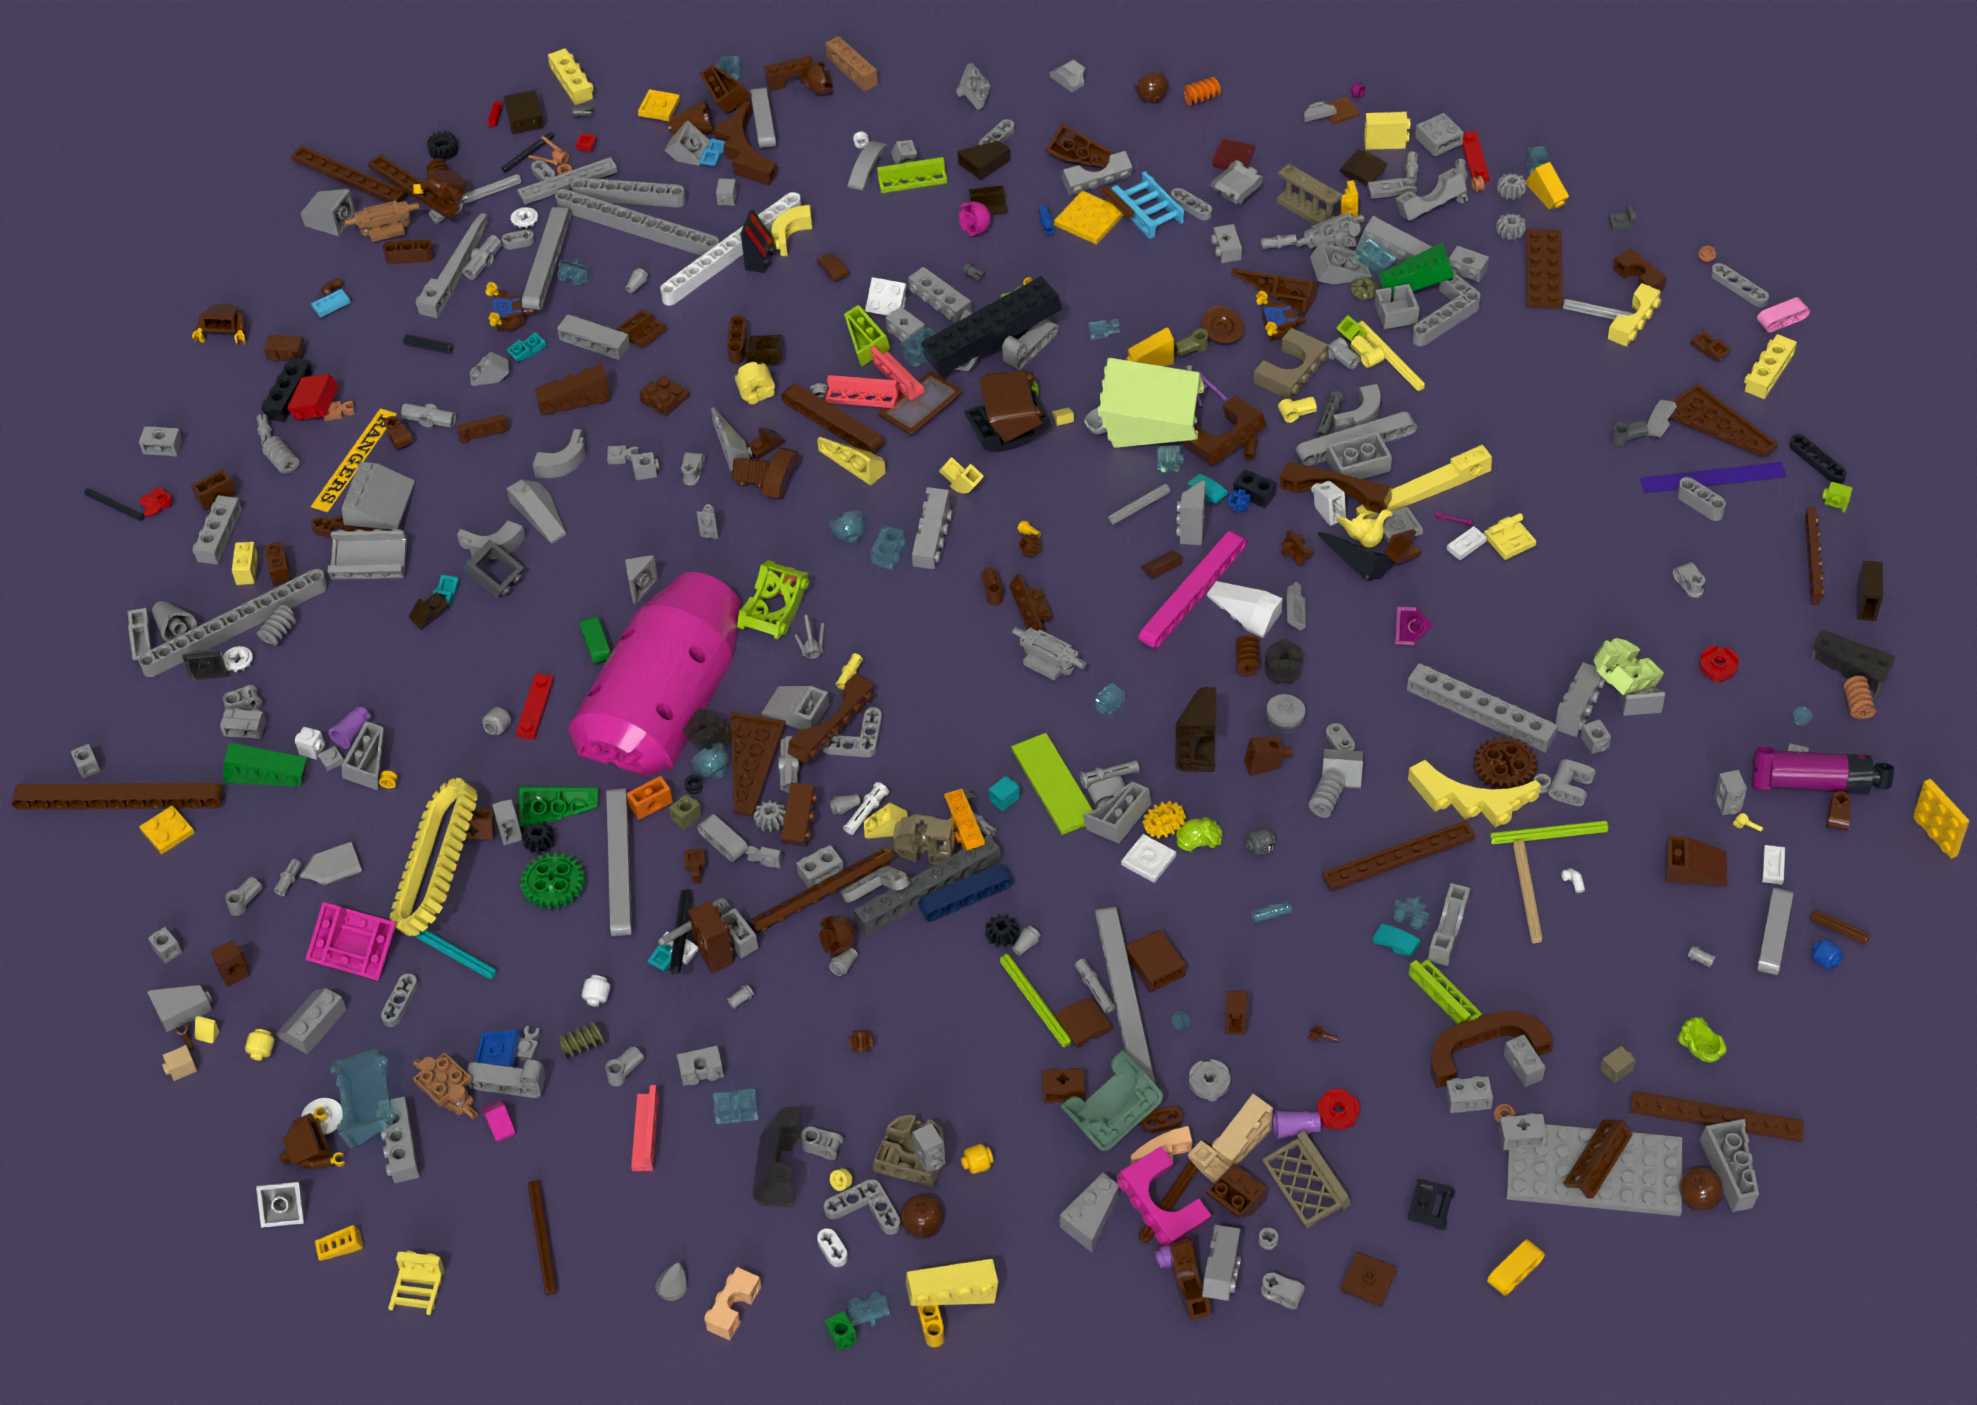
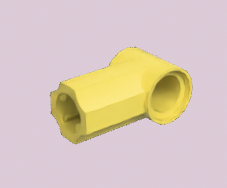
[1351,335,1384,368]
[1278,397,1317,423]

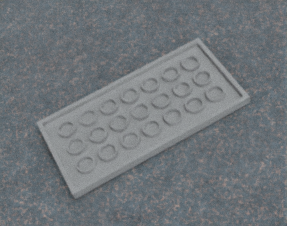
[1507,1124,1682,1216]

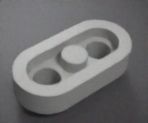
[1326,723,1355,751]

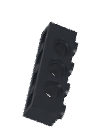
[261,357,313,423]

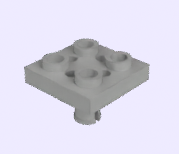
[956,63,991,110]

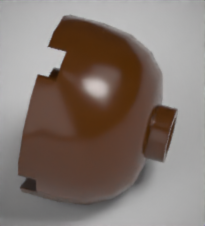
[804,61,833,95]
[1134,72,1168,103]
[819,915,856,957]
[1679,1166,1723,1211]
[901,1194,944,1239]

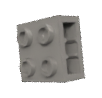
[1415,113,1464,157]

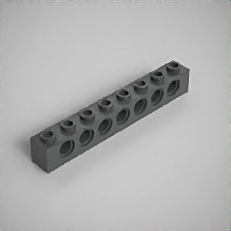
[854,835,1001,937]

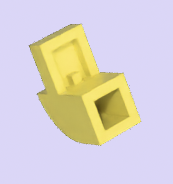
[939,457,984,493]

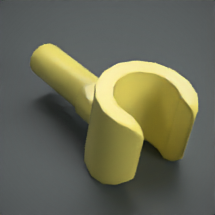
[1733,813,1763,832]

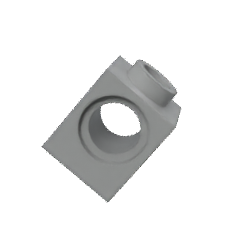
[891,140,917,164]
[716,179,737,206]
[631,452,659,480]
[1581,719,1611,754]
[71,744,100,779]
[148,927,182,964]

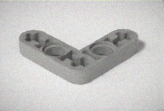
[822,707,882,757]
[841,866,910,903]
[824,1179,901,1235]

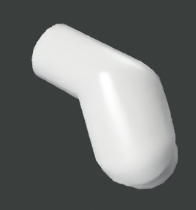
[1561,868,1585,893]

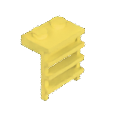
[388,1251,445,1315]

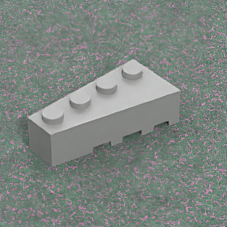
[1556,662,1606,737]

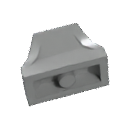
[1050,59,1085,93]

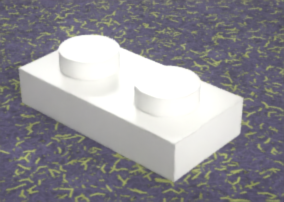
[1447,526,1487,560]
[1762,845,1785,885]

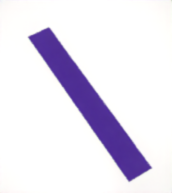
[1640,462,1787,493]

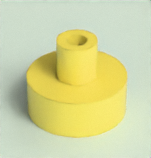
[830,1168,852,1191]

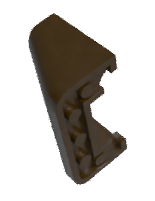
[1175,687,1216,772]

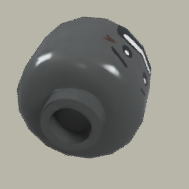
[1244,828,1276,856]

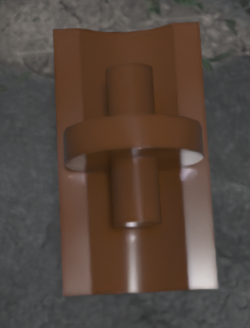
[1281,530,1314,566]

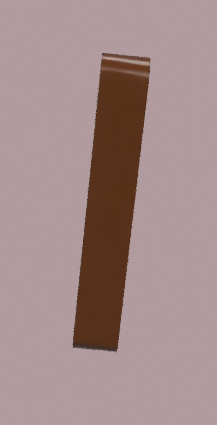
[781,383,884,454]

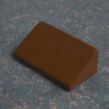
[1141,550,1182,580]

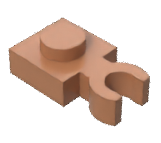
[324,401,355,421]

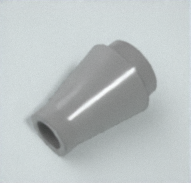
[625,268,648,294]
[830,794,860,815]
[1012,926,1041,956]
[829,948,858,976]

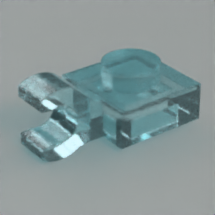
[1089,319,1120,340]

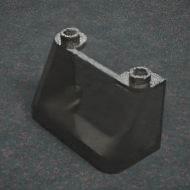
[753,1107,804,1207]

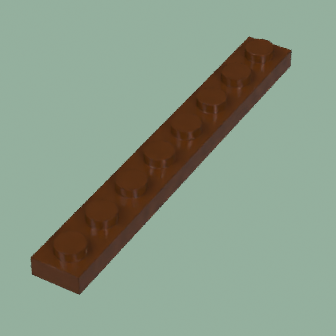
[291,146,406,203]
[368,154,460,218]
[1322,820,1475,892]
[748,848,895,931]
[1630,1091,1804,1142]

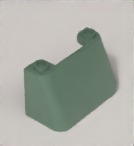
[1060,1050,1163,1151]

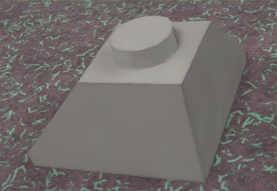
[664,120,710,166]

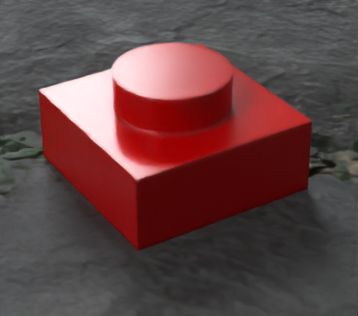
[575,133,597,152]

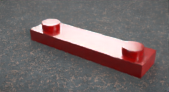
[1462,131,1490,182]
[516,673,554,740]

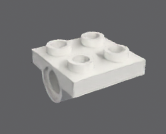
[865,277,907,316]

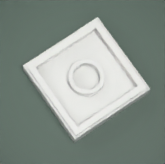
[1121,834,1176,883]

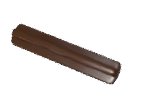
[1100,186,1135,218]
[1811,910,1870,944]

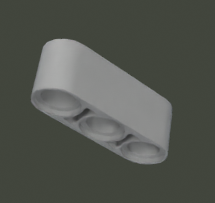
[1677,477,1726,521]
[697,814,748,862]

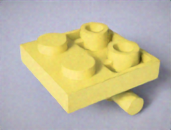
[1484,513,1536,560]

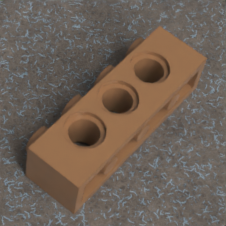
[825,36,878,92]

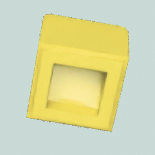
[1052,408,1074,426]
[195,1016,220,1044]

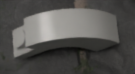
[1333,384,1381,432]
[533,429,586,478]
[457,520,526,559]

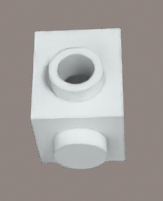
[295,727,325,760]

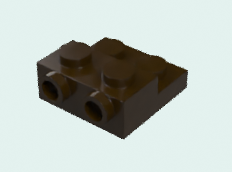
[745,335,783,364]

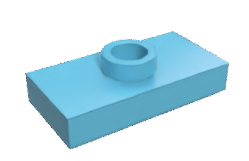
[311,289,351,318]

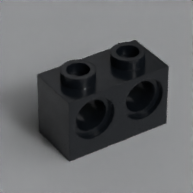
[1233,469,1276,508]

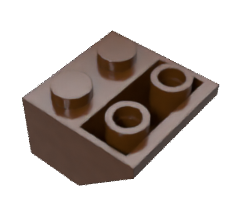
[1206,1163,1267,1219]

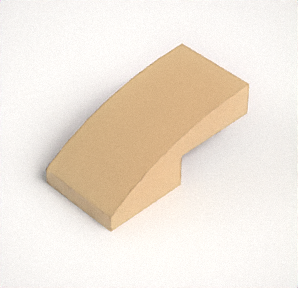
[1188,1141,1229,1183]

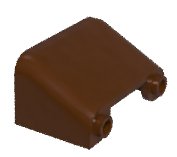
[979,369,1043,443]

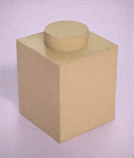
[162,1045,197,1081]

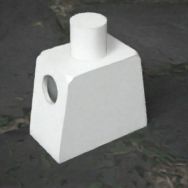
[1311,481,1346,526]

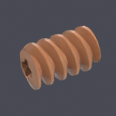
[1843,676,1876,720]

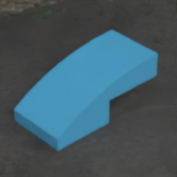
[699,139,726,167]

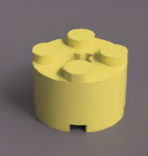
[735,362,775,405]

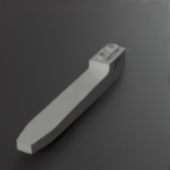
[416,213,489,318]

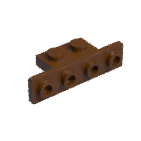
[1009,574,1053,631]

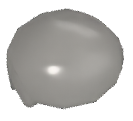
[1084,408,1107,435]

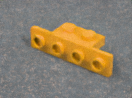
[944,789,985,850]

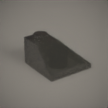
[183,650,229,681]

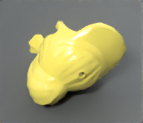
[1337,509,1393,548]

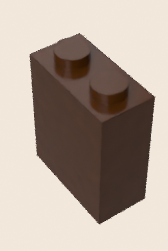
[1126,929,1186,993]

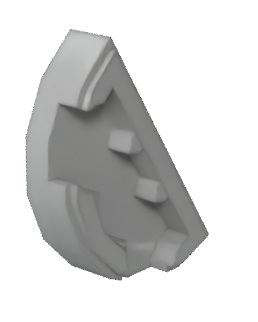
[1304,102,1337,122]

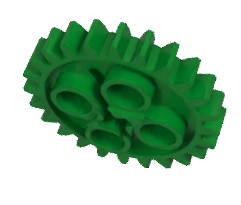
[520,852,585,910]

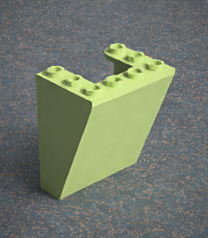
[1098,358,1205,448]

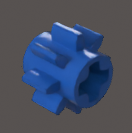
[1228,489,1251,512]

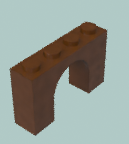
[1183,395,1266,466]

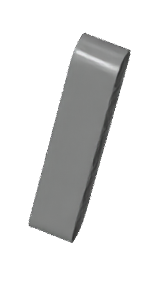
[750,87,776,149]
[1757,888,1794,975]

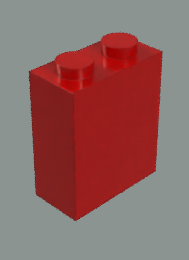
[287,374,339,420]

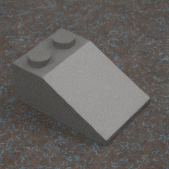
[1310,242,1372,285]

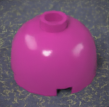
[959,201,991,236]

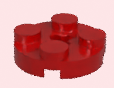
[1699,646,1739,682]
[1317,1089,1360,1130]

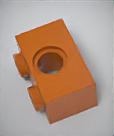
[627,776,673,820]

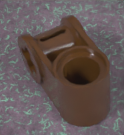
[384,416,414,450]
[1826,791,1851,831]

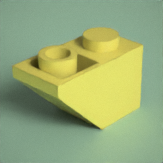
[864,803,908,839]

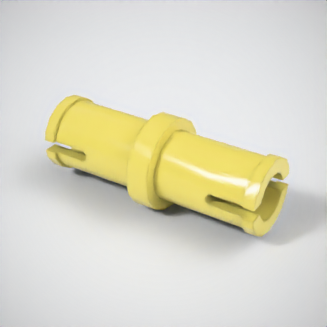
[835,653,863,690]

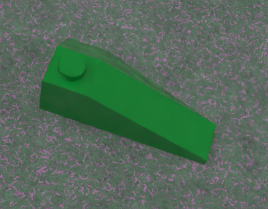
[517,785,598,827]

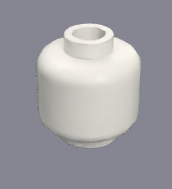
[582,975,610,1007]

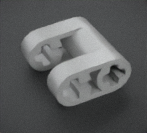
[1548,759,1596,806]

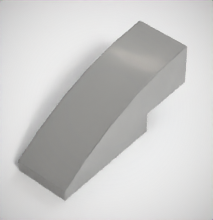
[127,608,152,661]

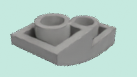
[1647,400,1677,438]

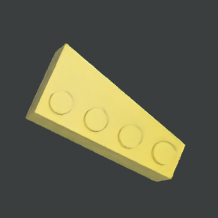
[905,1259,998,1306]

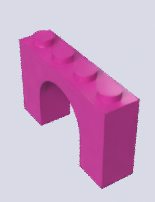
[1116,1146,1211,1246]

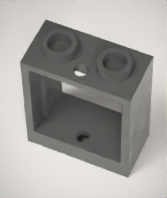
[463,539,524,599]

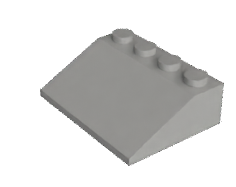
[342,462,415,530]

